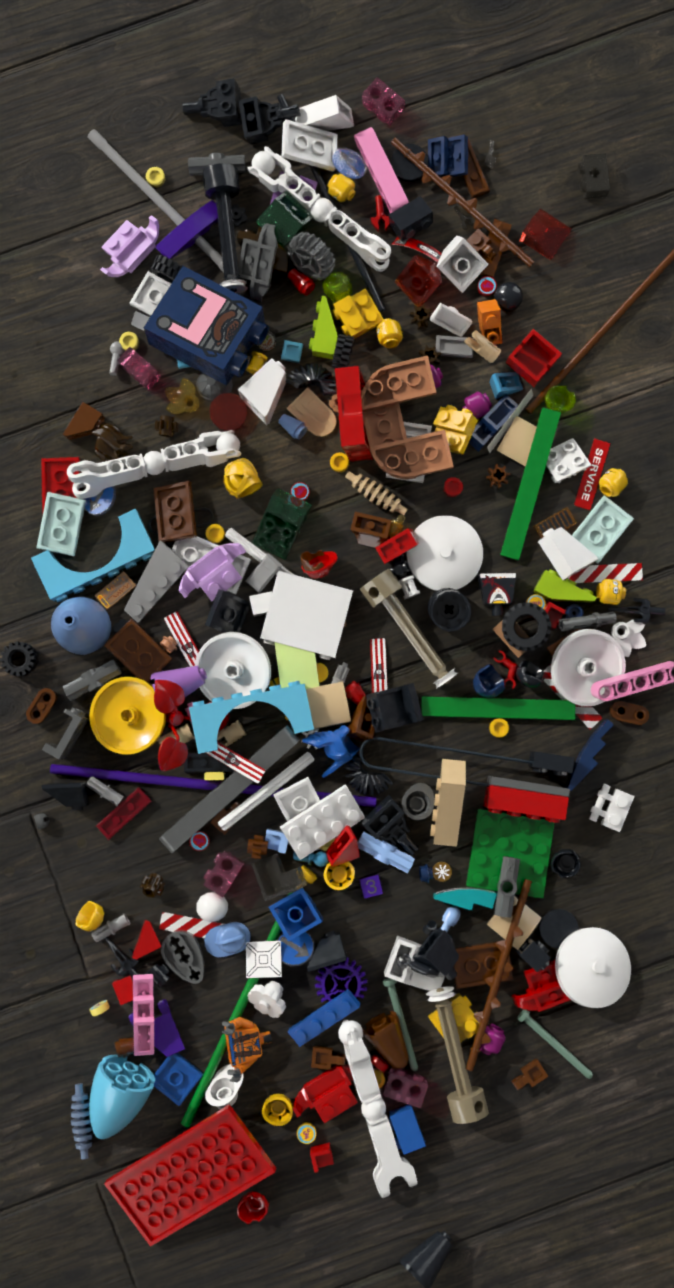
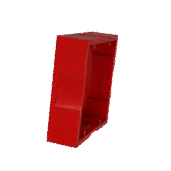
[335,366,373,462]

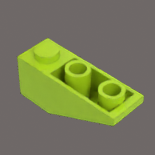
[309,296,338,359]
[533,569,597,603]

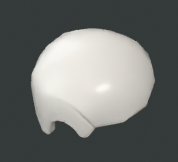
[196,892,228,922]

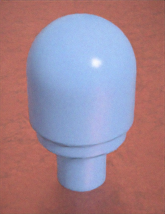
[441,906,461,932]

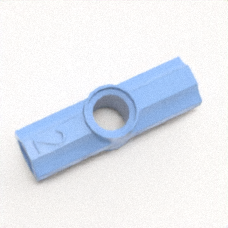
[357,831,415,874]

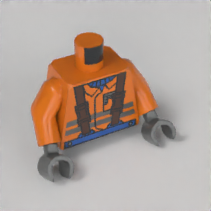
[222,1017,272,1083]

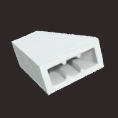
[295,95,354,131]
[538,527,598,580]

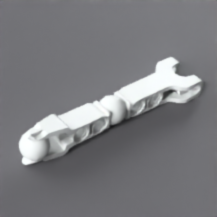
[247,147,391,272]
[67,430,241,499]
[338,1020,417,1198]

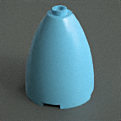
[89,1055,155,1139]

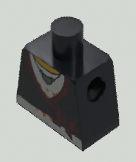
[478,573,516,617]

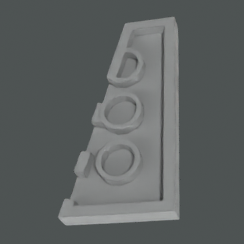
[124,540,189,623]

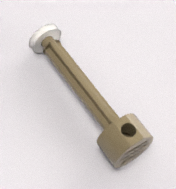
[360,568,458,688]
[426,986,489,1124]

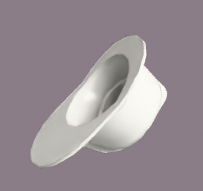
[206,1064,243,1110]

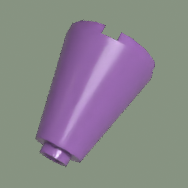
[151,665,207,697]

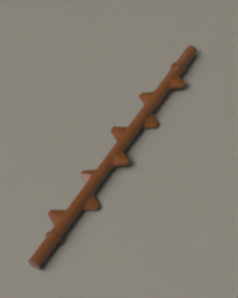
[391,137,535,267]
[466,879,532,1071]

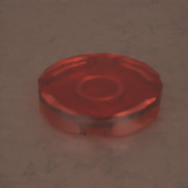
[209,393,247,431]

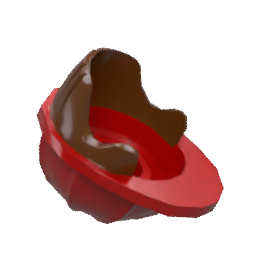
[301,550,338,579]

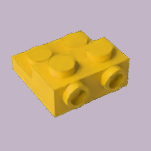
[332,288,384,339]
[433,405,478,455]
[428,993,479,1043]

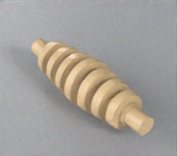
[345,471,408,515]

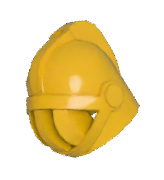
[224,458,263,499]

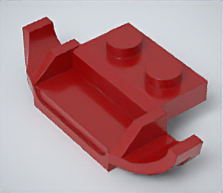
[511,959,571,1012]
[292,1064,358,1123]

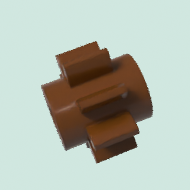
[486,464,510,489]
[247,835,268,859]

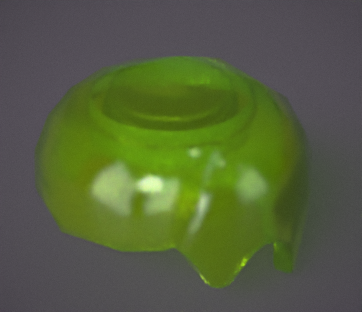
[323,272,353,303]
[545,386,576,414]

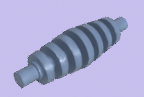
[71,1083,92,1160]

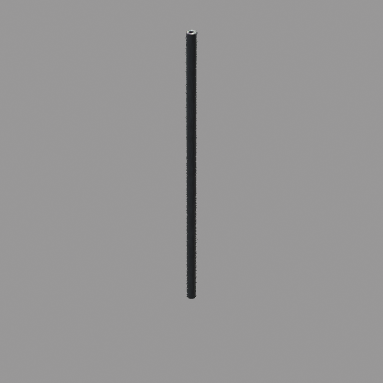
[277,94,386,313]

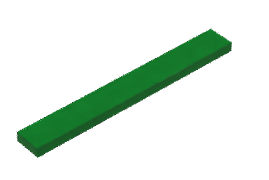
[500,408,561,560]
[421,697,575,720]

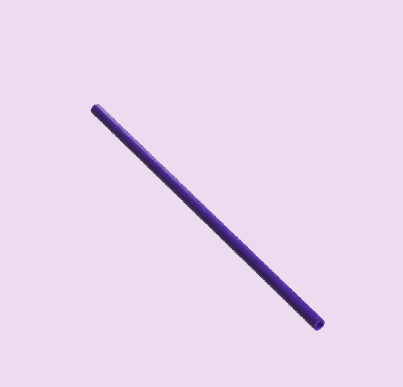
[50,764,376,807]

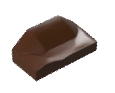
[350,512,393,548]

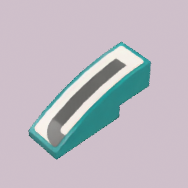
[433,887,497,910]

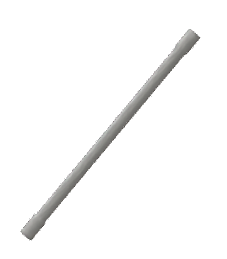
[88,129,224,273]

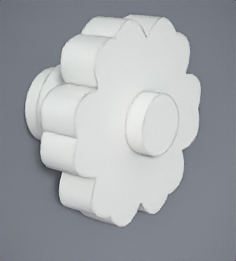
[248,981,286,1018]

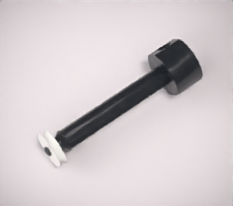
[203,163,247,294]

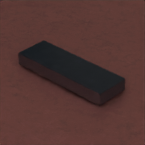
[184,752,242,772]

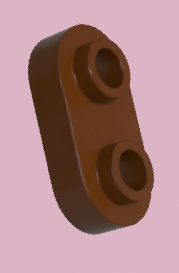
[26,688,57,724]
[610,701,649,725]

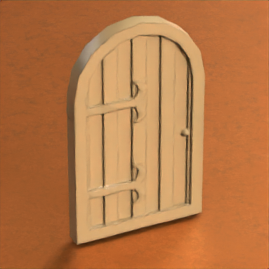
[287,387,336,437]

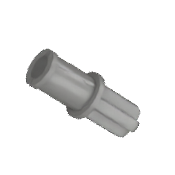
[86,777,124,806]
[91,913,130,942]

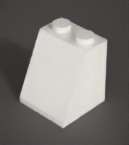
[238,358,286,426]

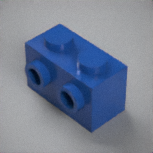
[388,1103,426,1154]

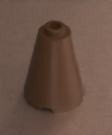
[363,1011,409,1069]

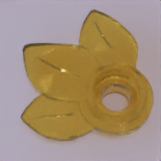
[165,378,199,415]

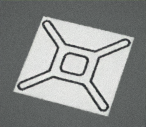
[246,941,282,978]

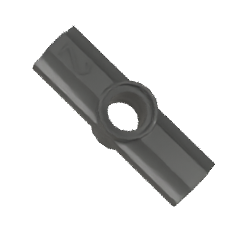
[188,153,246,176]
[63,659,122,701]
[494,856,520,918]

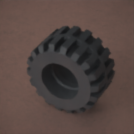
[502,602,551,651]

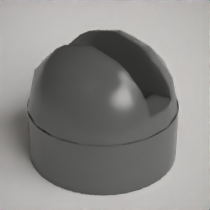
[34,813,50,830]

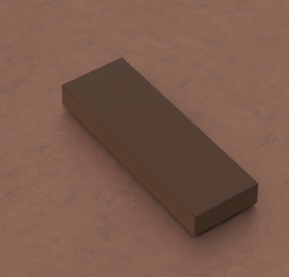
[462,139,490,199]
[480,219,512,278]

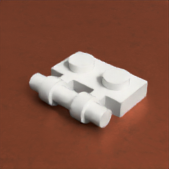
[589,784,634,832]

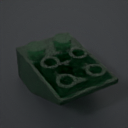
[252,488,312,560]

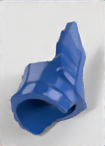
[302,725,360,778]

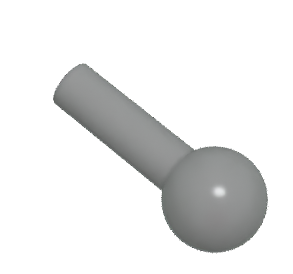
[109,341,125,376]

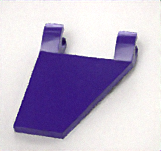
[129,999,185,1057]

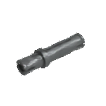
[559,612,617,631]

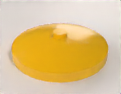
[90,677,166,754]

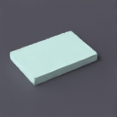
[37,492,86,556]
[572,495,634,564]

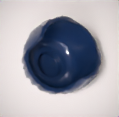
[473,664,506,698]

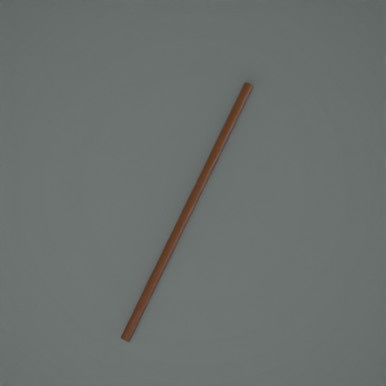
[525,249,674,414]

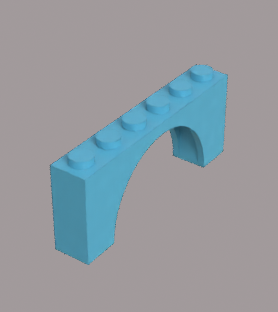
[31,509,155,602]
[189,681,314,754]

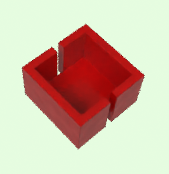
[506,329,562,387]

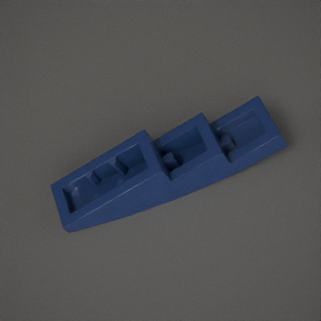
[565,719,614,791]

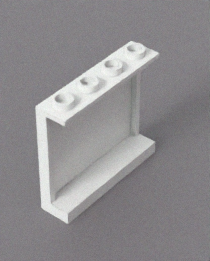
[260,571,353,660]

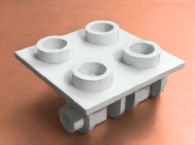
[546,438,591,483]

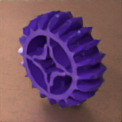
[315,957,368,1003]

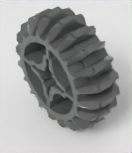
[287,232,336,281]

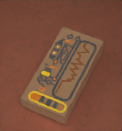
[95,571,136,611]

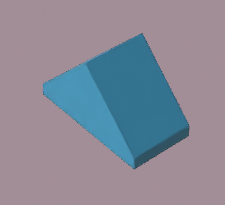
[489,372,523,399]

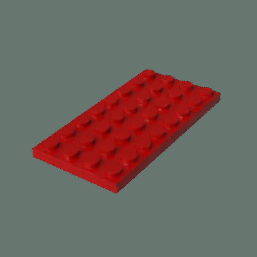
[104,1104,277,1247]

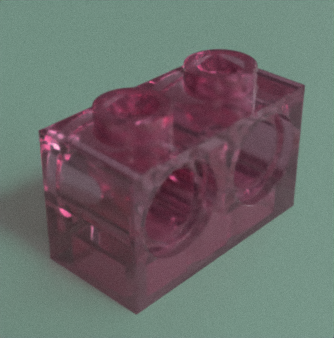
[362,77,405,125]
[117,347,161,391]
[203,850,245,897]
[383,1068,428,1108]

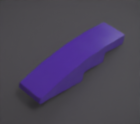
[156,200,218,259]

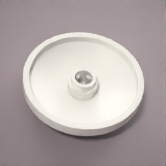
[407,516,483,591]
[551,629,626,706]
[195,632,271,709]
[555,927,631,1008]

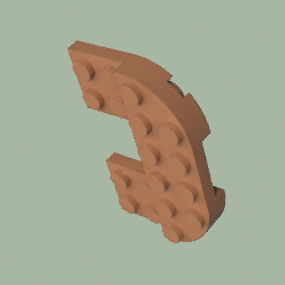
[361,356,454,479]

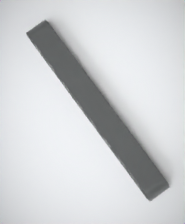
[159,726,300,853]

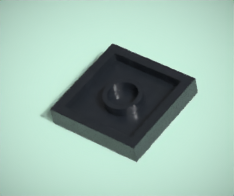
[205,589,251,633]

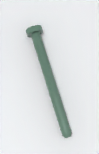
[383,978,418,1071]
[517,1009,593,1079]

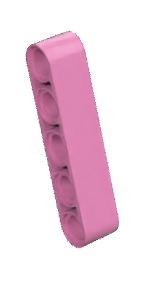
[354,127,409,214]
[591,661,674,701]

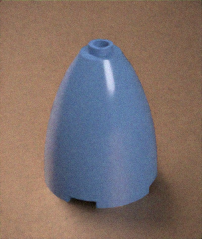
[51,597,111,655]

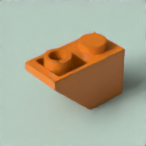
[477,299,502,345]

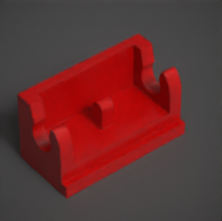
[375,528,419,564]

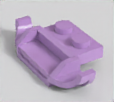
[100,215,159,277]
[179,543,246,601]

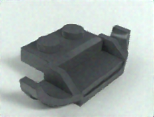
[238,223,278,302]

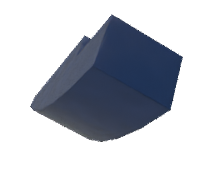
[469,394,518,452]

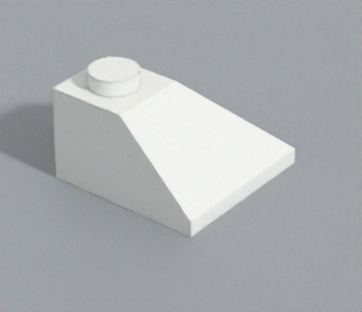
[436,236,488,293]

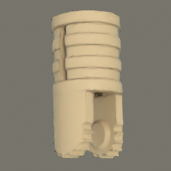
[465,330,501,363]
[217,720,247,747]
[157,723,195,744]

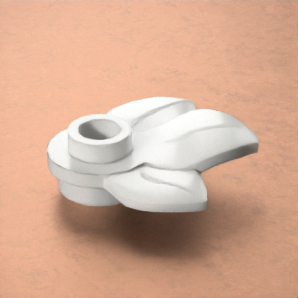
[611,620,646,657]

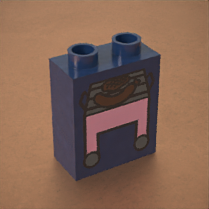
[143,266,269,385]

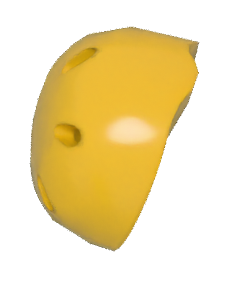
[324,862,355,890]
[262,1093,293,1126]

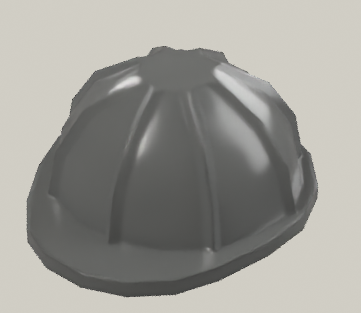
[196,373,233,401]
[401,783,434,820]

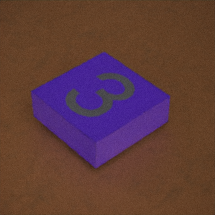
[359,874,383,899]

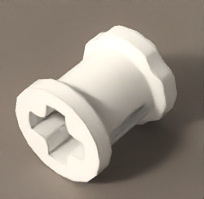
[399,575,420,599]

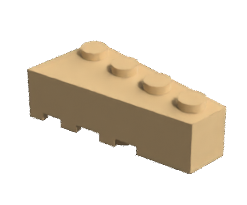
[430,759,466,847]

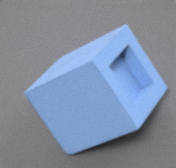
[265,828,288,853]

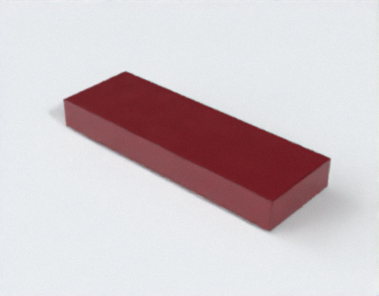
[96,787,152,840]

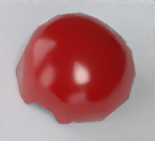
[237,1191,269,1224]

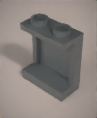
[42,707,89,759]

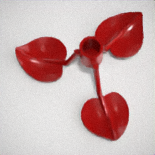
[154,680,229,771]

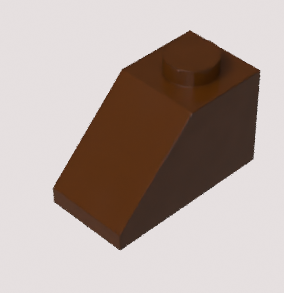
[63,402,105,440]
[346,696,375,742]

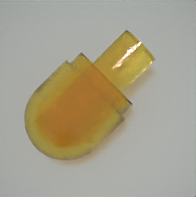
[388,514,406,538]

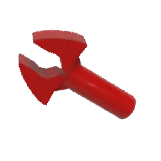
[371,195,390,232]

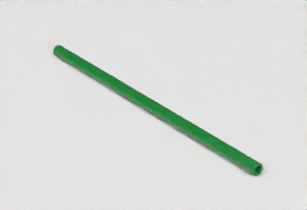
[181,891,293,1128]

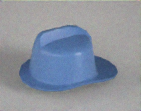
[204,922,250,957]

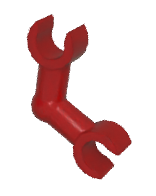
[493,651,518,689]

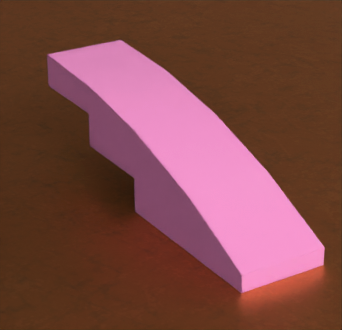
[133,974,154,1056]

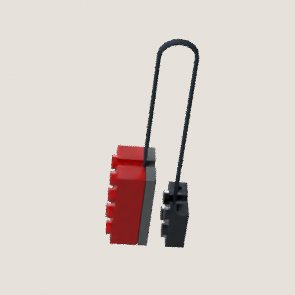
[360,737,574,823]

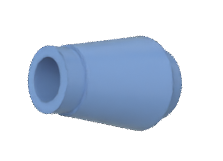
[278,414,307,439]

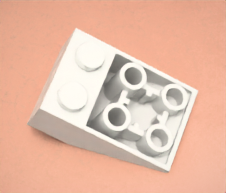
[384,936,445,991]

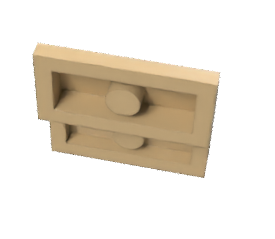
[497,415,537,466]
[306,682,351,730]
[487,896,541,950]

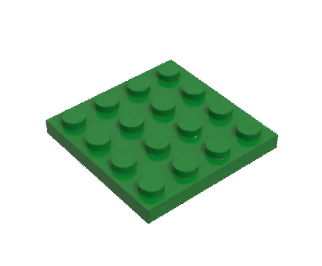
[466,809,555,898]

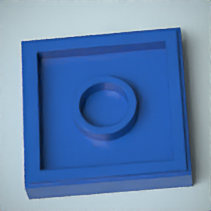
[154,1052,204,1106]

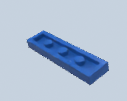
[288,989,360,1047]

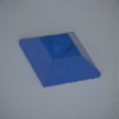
[269,887,323,942]

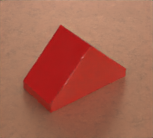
[325,825,360,867]
[132,920,162,960]

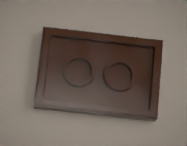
[153,481,197,543]
[104,618,173,683]
[453,941,513,989]

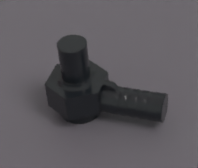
[385,553,410,577]

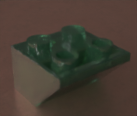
[256,190,314,248]

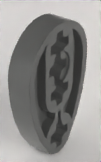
[161,930,205,984]

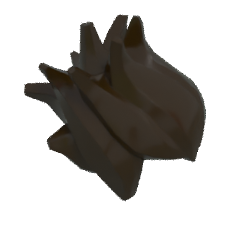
[92,423,133,462]

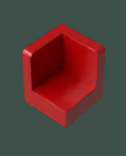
[544,602,566,629]
[112,976,133,1005]
[310,1142,334,1173]

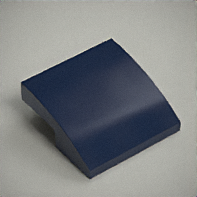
[428,134,468,177]

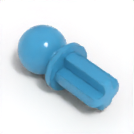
[293,851,329,867]

